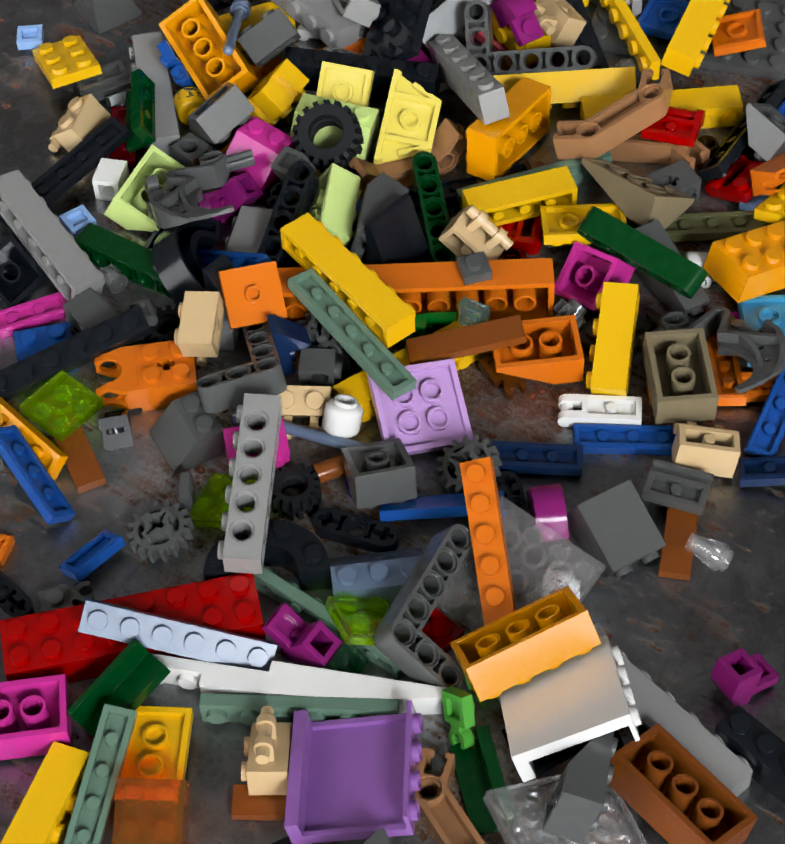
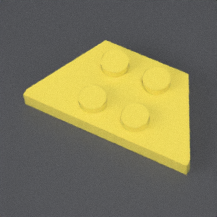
[373,69,442,164]

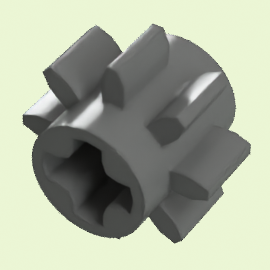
[553,298,588,331]

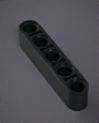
[257,160,319,268]

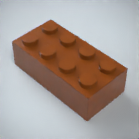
[609,723,758,844]

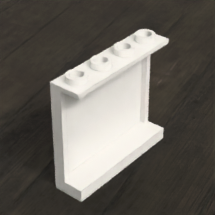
[499,635,642,783]

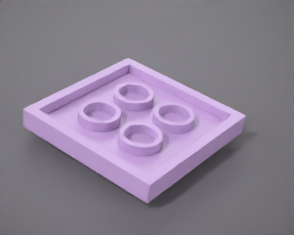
[367,358,474,455]

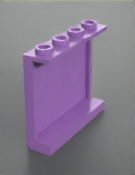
[284,700,423,844]

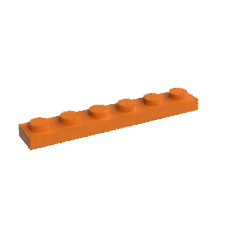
[460,456,517,626]

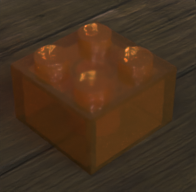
[112,777,192,844]

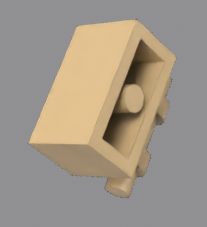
[534,0,587,47]
[48,93,111,152]
[438,204,514,260]
[174,291,225,366]
[278,385,334,440]
[671,421,741,478]
[241,706,292,795]

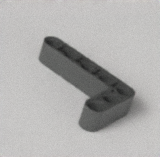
[464,0,598,75]
[196,322,287,413]
[374,524,472,688]

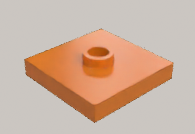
[711,9,766,57]
[218,261,288,330]

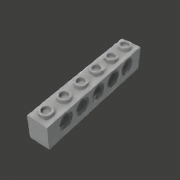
[217,393,283,574]

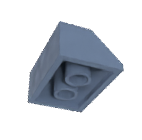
[329,547,423,613]

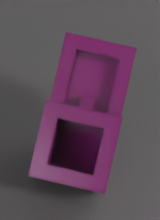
[491,0,544,47]
[198,172,264,224]
[526,483,569,543]
[261,603,342,668]
[711,648,780,707]

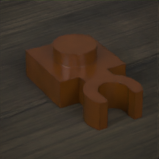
[478,353,526,401]

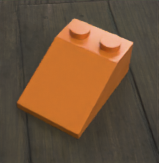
[492,315,584,384]

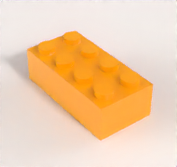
[158,0,260,100]
[465,77,551,181]
[703,220,785,303]
[450,585,601,702]

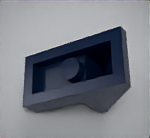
[266,314,311,376]

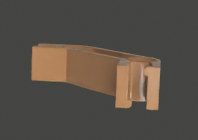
[553,68,673,159]
[349,118,467,198]
[609,131,710,171]
[416,747,485,844]

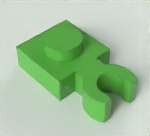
[441,686,475,750]

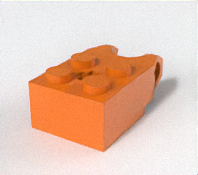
[94,340,198,412]

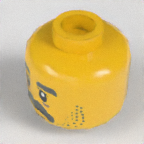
[173,87,206,125]

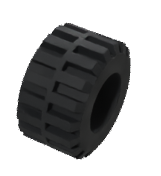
[293,99,364,174]

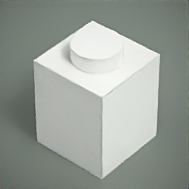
[92,158,130,201]

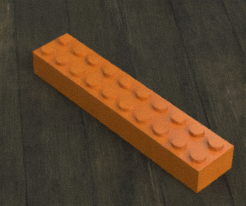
[269,258,555,328]

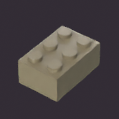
[642,328,719,424]

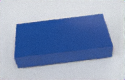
[59,529,126,582]

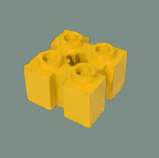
[247,58,309,126]

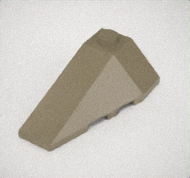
[581,157,694,229]

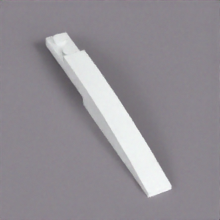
[151,653,465,715]

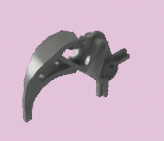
[148,147,256,229]
[635,305,785,394]

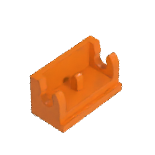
[750,153,785,197]

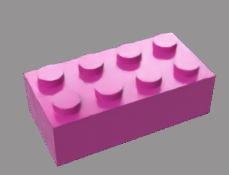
[0,674,73,761]

